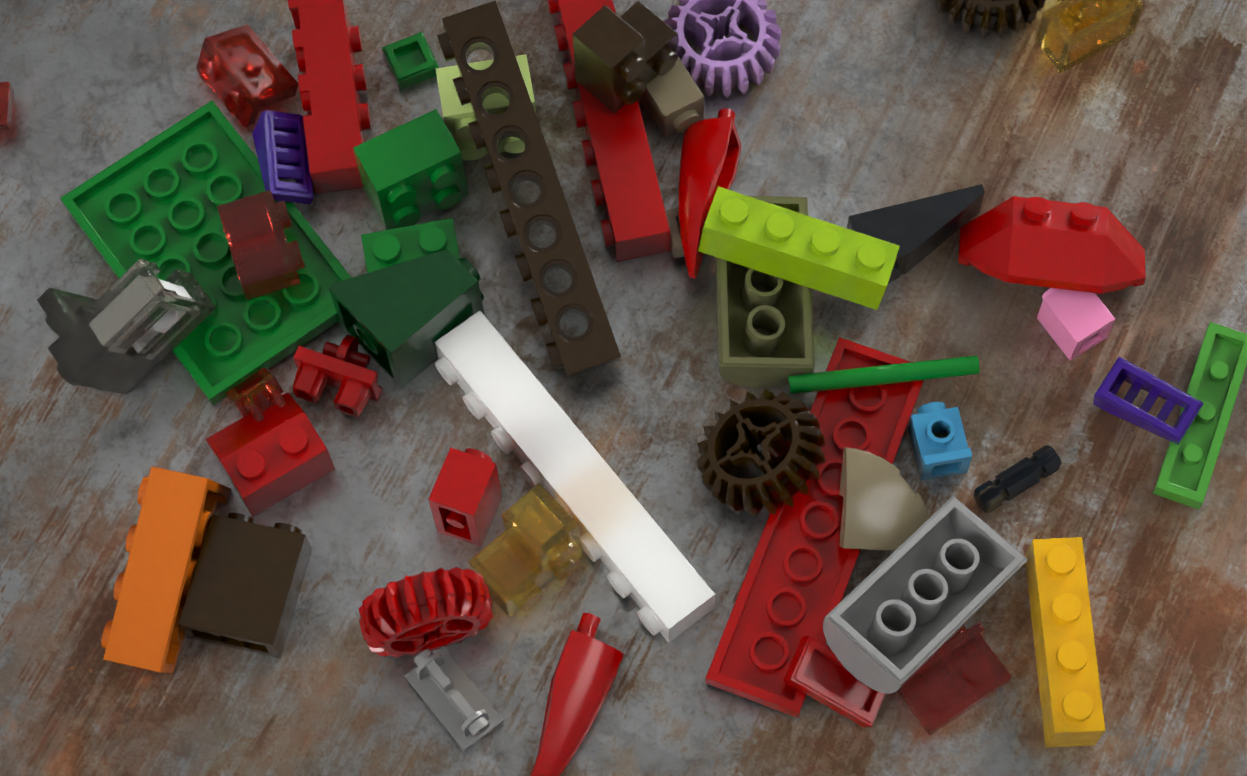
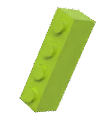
[698,186,900,310]

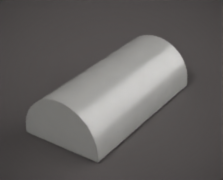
[823,496,1028,694]

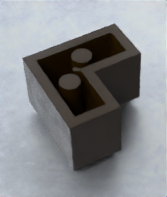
[572,0,678,114]

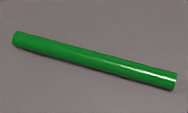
[788,355,980,394]

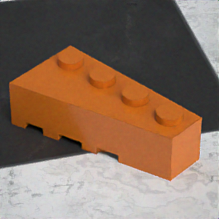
[101,466,231,674]

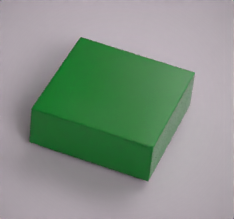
[381,32,439,90]

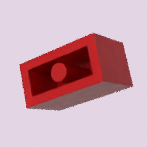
[428,447,503,547]

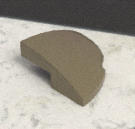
[839,447,929,551]

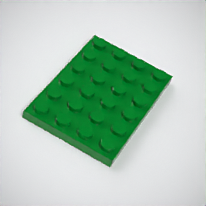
[60,100,352,406]

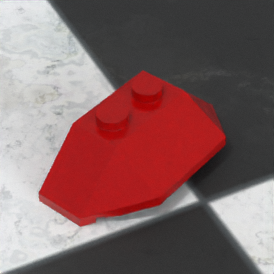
[958,196,1146,294]

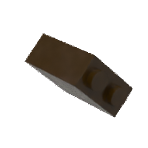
[178,513,312,658]

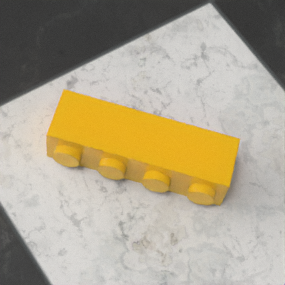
[1025,537,1105,748]

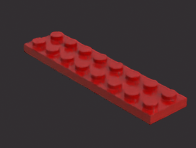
[705,337,925,718]

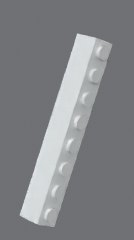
[435,311,715,643]

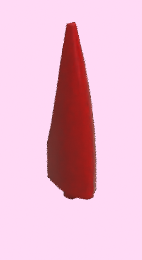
[678,108,742,279]
[530,613,624,776]

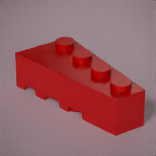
[288,0,372,194]

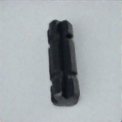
[973,445,1062,513]

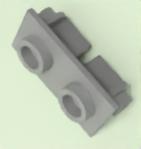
[404,646,503,752]

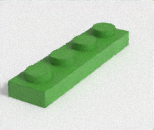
[1152,322,1247,510]

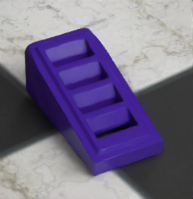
[252,110,314,204]
[1093,356,1204,445]

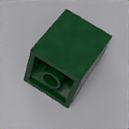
[329,249,484,389]

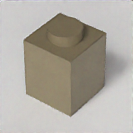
[640,57,704,138]

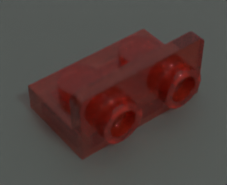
[196,24,299,128]
[898,622,1012,736]

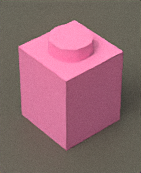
[1037,288,1115,361]

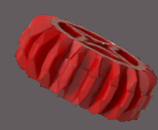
[359,567,493,658]

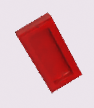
[783,635,886,728]

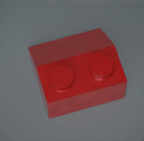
[206,392,335,517]

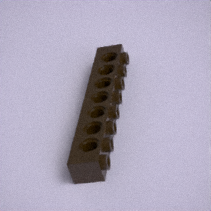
[437,0,621,378]

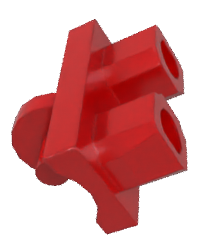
[293,334,383,418]

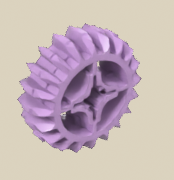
[664,0,781,98]

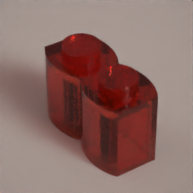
[217,190,305,300]

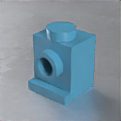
[908,402,972,481]

